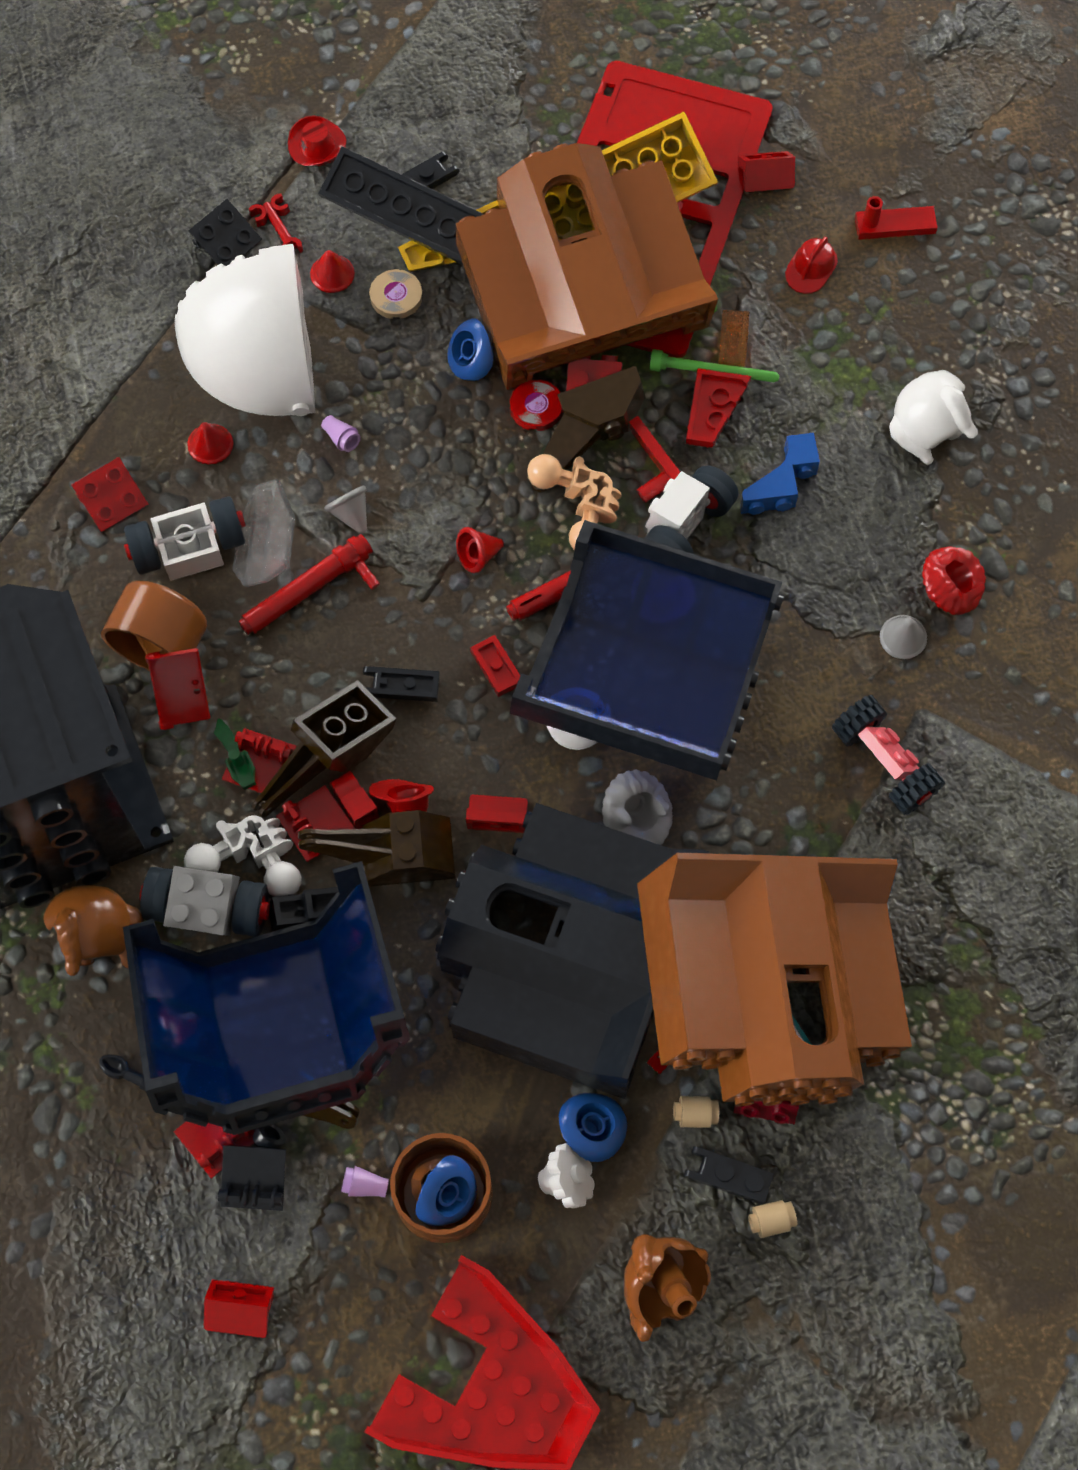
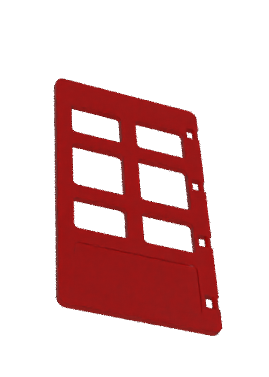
[577,61,773,358]

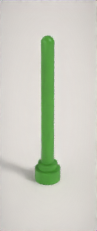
[649,349,779,382]

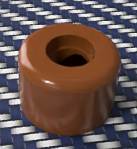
[101,581,207,670]
[390,1133,493,1243]

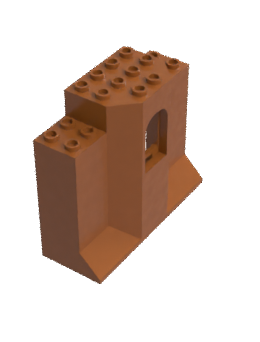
[456,143,718,390]
[637,853,912,1106]

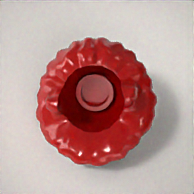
[922,546,986,615]

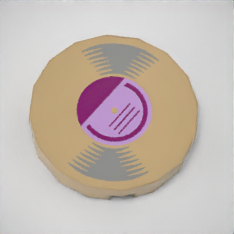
[369,269,423,319]

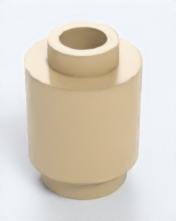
[673,1096,719,1128]
[748,1200,797,1238]

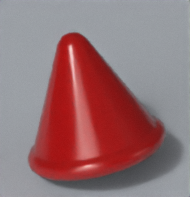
[310,250,355,293]
[187,422,234,465]
[456,527,504,573]

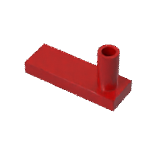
[855,196,938,240]
[629,416,680,503]

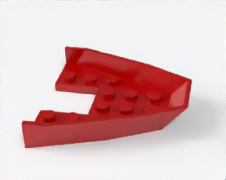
[364,1255,601,1470]

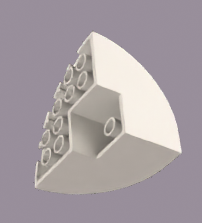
[175,244,316,416]

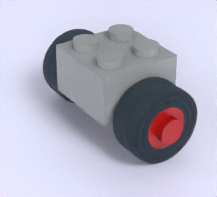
[140,866,270,937]

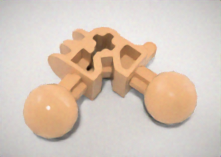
[527,454,622,553]

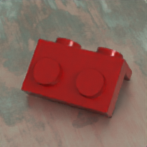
[566,355,623,391]

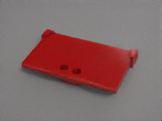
[145,648,210,730]

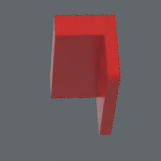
[738,151,795,192]
[466,794,528,833]
[204,1279,274,1338]

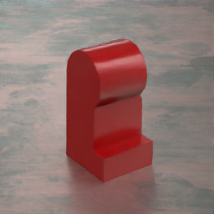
[330,771,379,829]

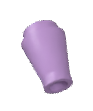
[321,415,360,452]
[341,1166,389,1197]

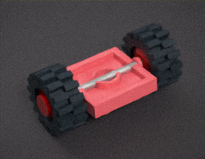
[832,695,945,815]

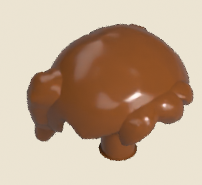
[43,885,144,976]
[624,1234,711,1342]

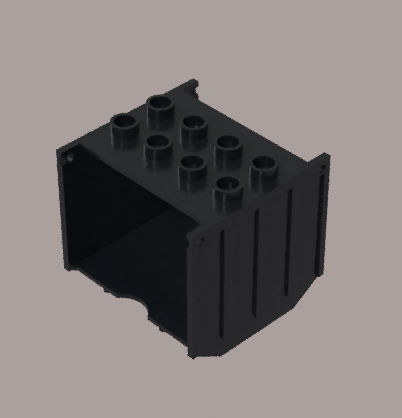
[0,584,174,909]

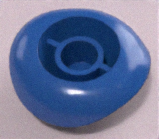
[447,318,493,381]
[559,1093,627,1162]
[416,1155,477,1227]

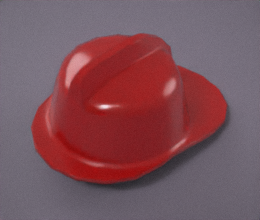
[785,236,838,294]
[368,779,434,813]

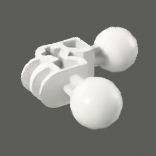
[184,815,301,897]

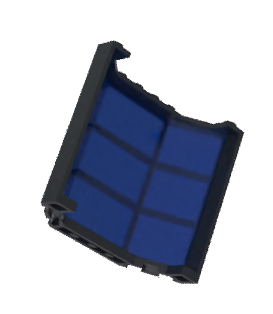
[510,520,784,781]
[123,861,410,1135]

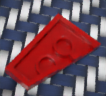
[686,368,751,448]

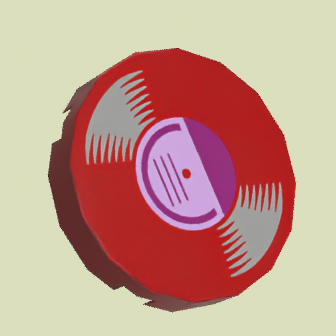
[510,380,563,431]

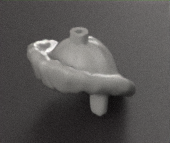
[602,769,673,845]

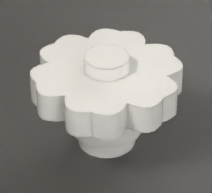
[538,1143,595,1209]

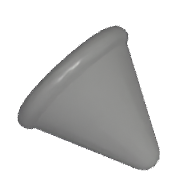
[324,486,367,534]
[880,615,927,659]

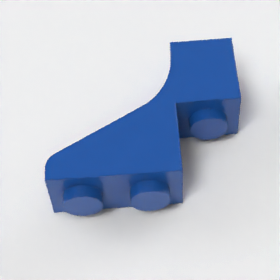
[740,433,820,515]

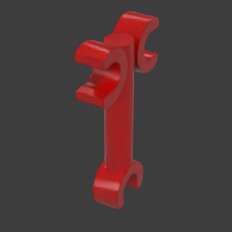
[249,194,303,253]

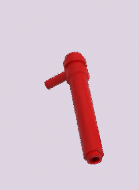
[238,534,380,635]
[506,552,641,621]

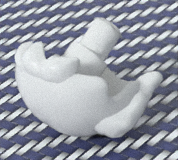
[889,370,978,465]

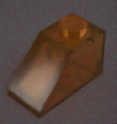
[718,310,749,367]

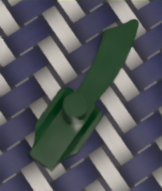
[214,718,256,790]

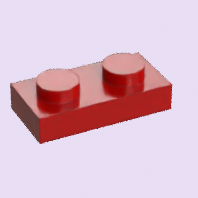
[470,635,521,697]

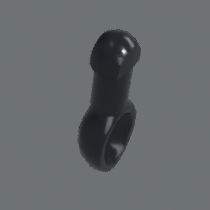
[99,1054,145,1090]

